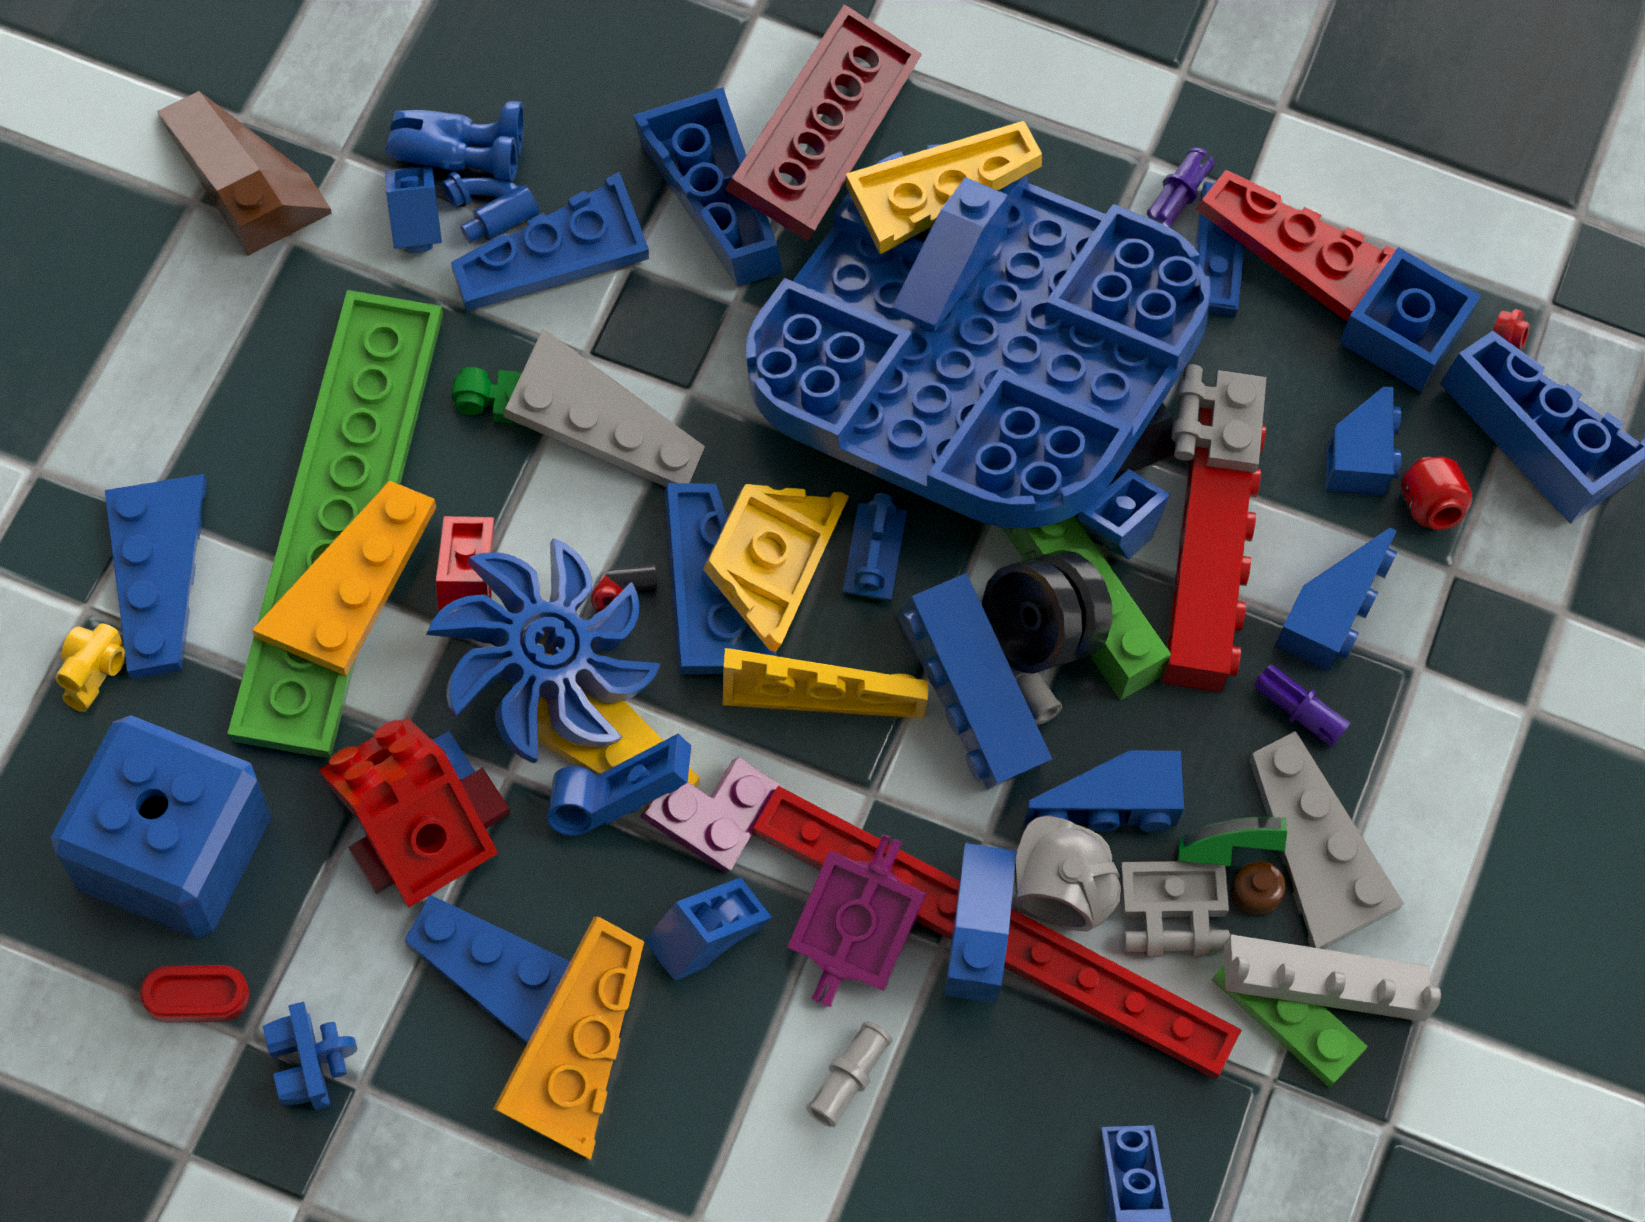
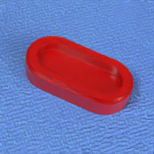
[140,965,250,1023]

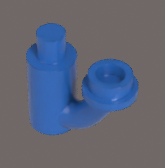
[442,171,539,243]

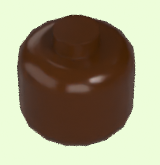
[1230,860,1286,917]

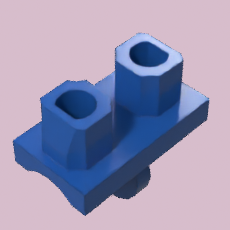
[263,1001,358,1110]

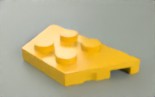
[703,484,849,652]

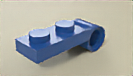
[547,733,691,836]

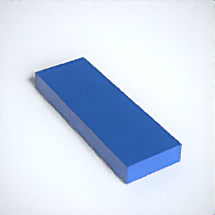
[1195,182,1244,318]

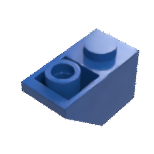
[1325,387,1401,496]

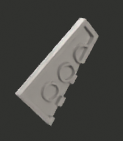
[503,328,705,487]
[1249,731,1404,949]

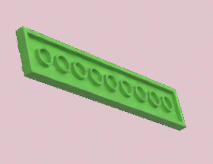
[227,290,443,759]

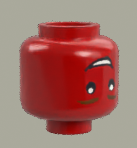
[1401,456,1472,530]

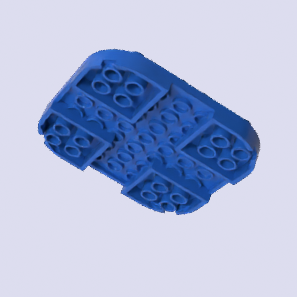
[746,145,1210,528]

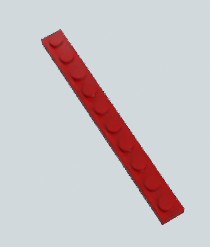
[753,785,1242,1080]

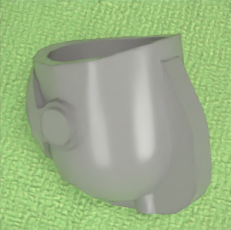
[1013,816,1121,932]

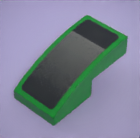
[1178,817,1287,866]

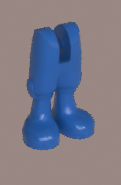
[384,101,524,181]

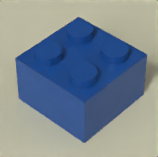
[1339,247,1482,392]

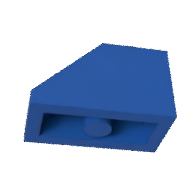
[385,166,442,253]
[1077,469,1170,560]

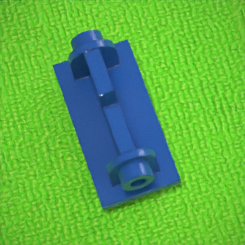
[842,493,907,601]

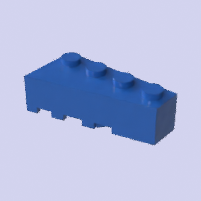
[895,573,1052,790]

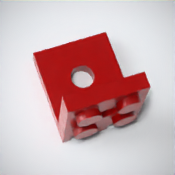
[319,717,498,908]

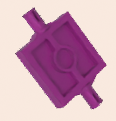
[787,834,927,1007]

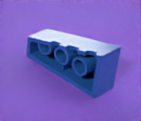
[633,87,783,287]
[1440,331,1645,524]

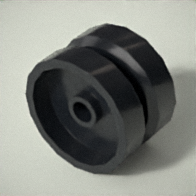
[982,550,1112,674]

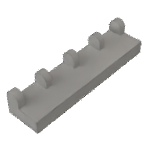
[1224,935,1441,1022]

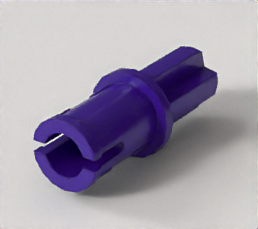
[1146,147,1215,227]
[1255,665,1351,748]

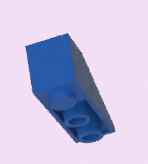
[1274,528,1397,672]
[1024,750,1184,832]
[1101,1125,1172,1222]

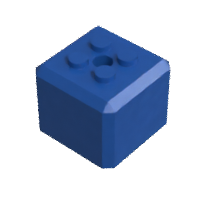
[51,715,271,939]

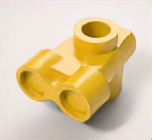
[55,624,125,712]

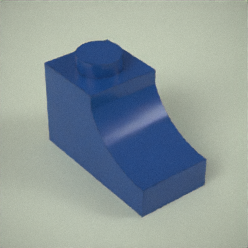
[644,877,772,981]

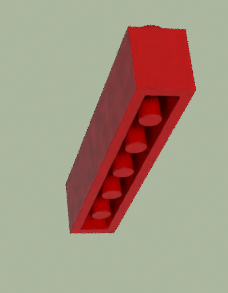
[1162,408,1266,693]

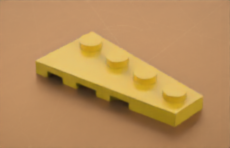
[723,648,928,718]

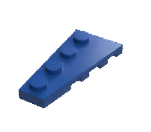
[451,172,649,312]
[105,474,207,679]
[664,483,777,674]
[405,895,570,1046]

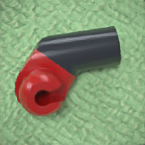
[591,565,657,613]

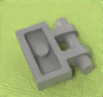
[1171,364,1267,473]
[1119,861,1230,957]

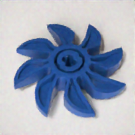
[426,538,660,763]

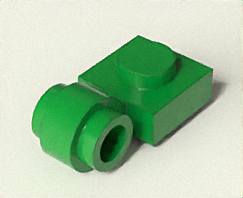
[451,367,522,425]

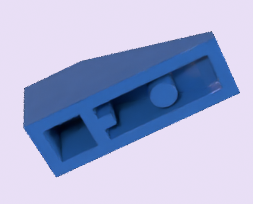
[892,177,1008,332]
[944,843,1017,1003]

